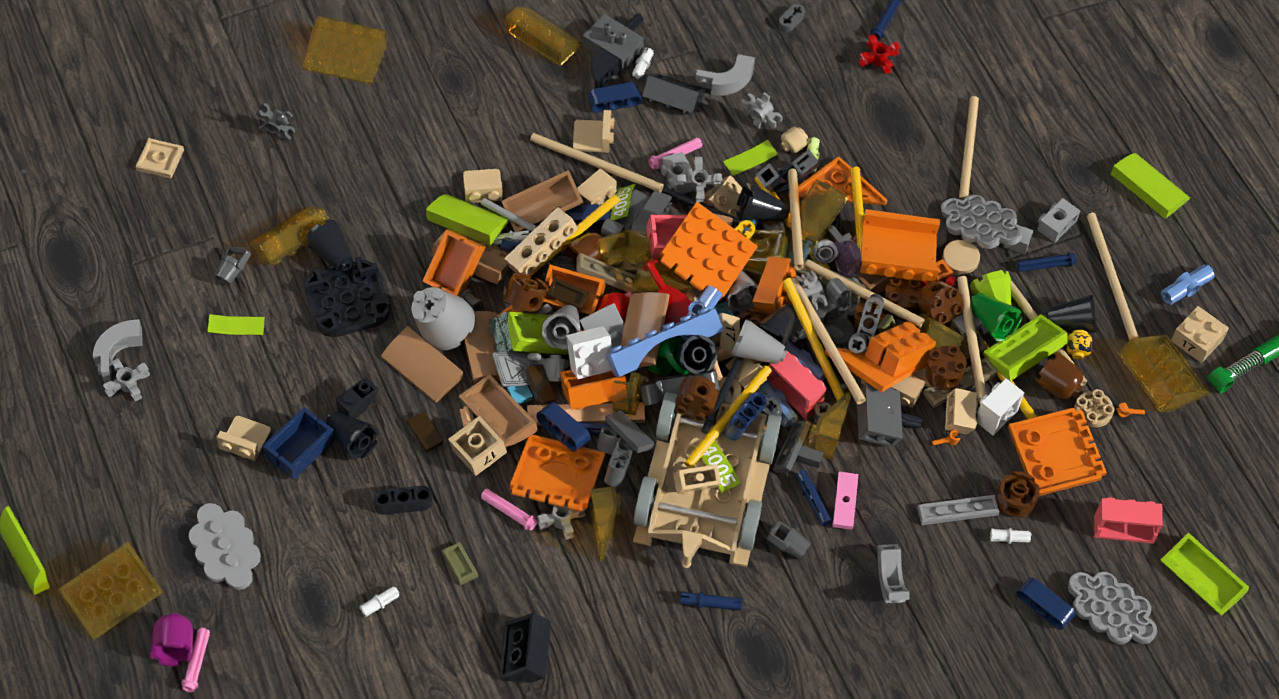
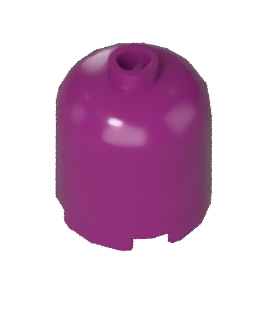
[150,613,193,666]

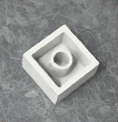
[566,326,612,379]
[976,379,1024,436]

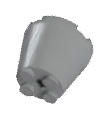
[411,287,475,350]

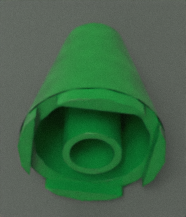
[970,293,1022,341]

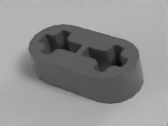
[779,4,805,32]

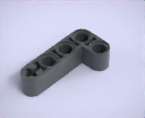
[601,189,650,252]
[627,191,673,254]
[789,278,851,342]
[835,294,884,352]
[639,370,720,405]
[596,427,634,487]

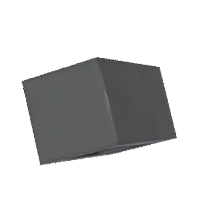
[796,446,824,468]

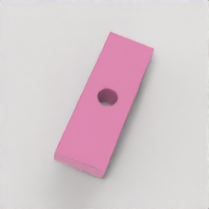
[833,472,858,530]

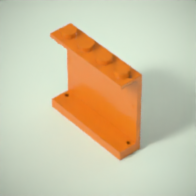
[860,209,940,282]

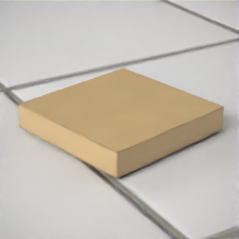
[136,138,184,179]

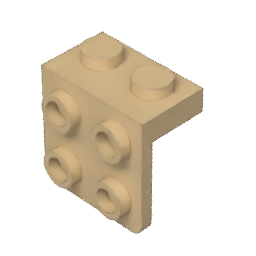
[573,110,614,153]
[463,169,503,203]
[704,175,742,225]
[217,416,271,461]

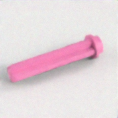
[648,138,702,169]
[481,489,538,530]
[181,628,210,692]

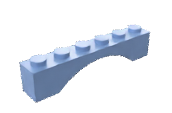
[606,307,724,377]

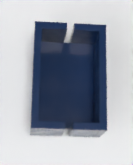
[263,407,335,480]

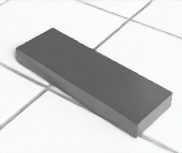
[605,411,655,453]
[773,420,811,473]

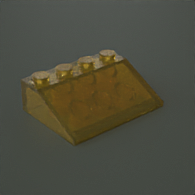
[303,16,387,85]
[1118,334,1210,413]
[56,542,163,640]

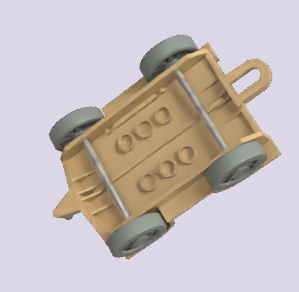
[633,377,782,568]

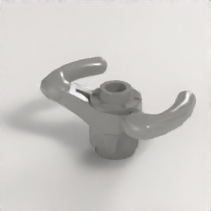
[527,353,570,382]

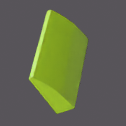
[1111,153,1190,219]
[426,194,510,245]
[508,312,582,355]
[984,314,1068,381]
[0,506,50,595]
[1160,533,1249,616]

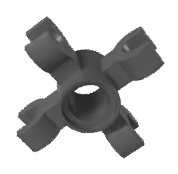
[255,103,295,141]

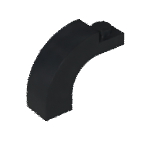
[756,149,821,193]

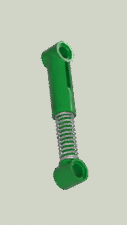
[1207,334,1279,394]

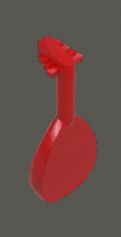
[642,259,691,324]

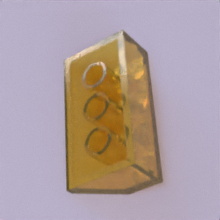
[505,7,583,66]
[248,206,329,266]

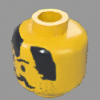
[1066,330,1092,359]

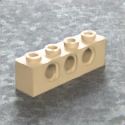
[504,207,578,275]

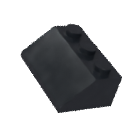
[642,73,706,115]
[499,612,551,683]

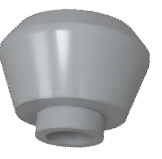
[812,239,838,263]

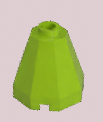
[970,270,1011,305]

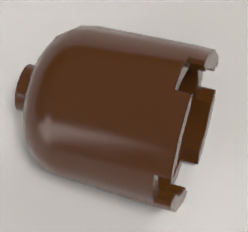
[562,232,610,273]
[1034,351,1083,399]

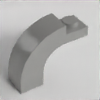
[695,54,755,96]
[93,319,143,382]
[877,544,910,603]

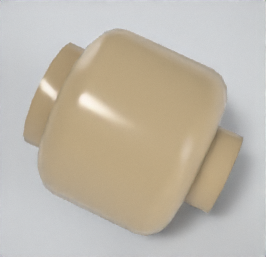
[780,127,808,153]

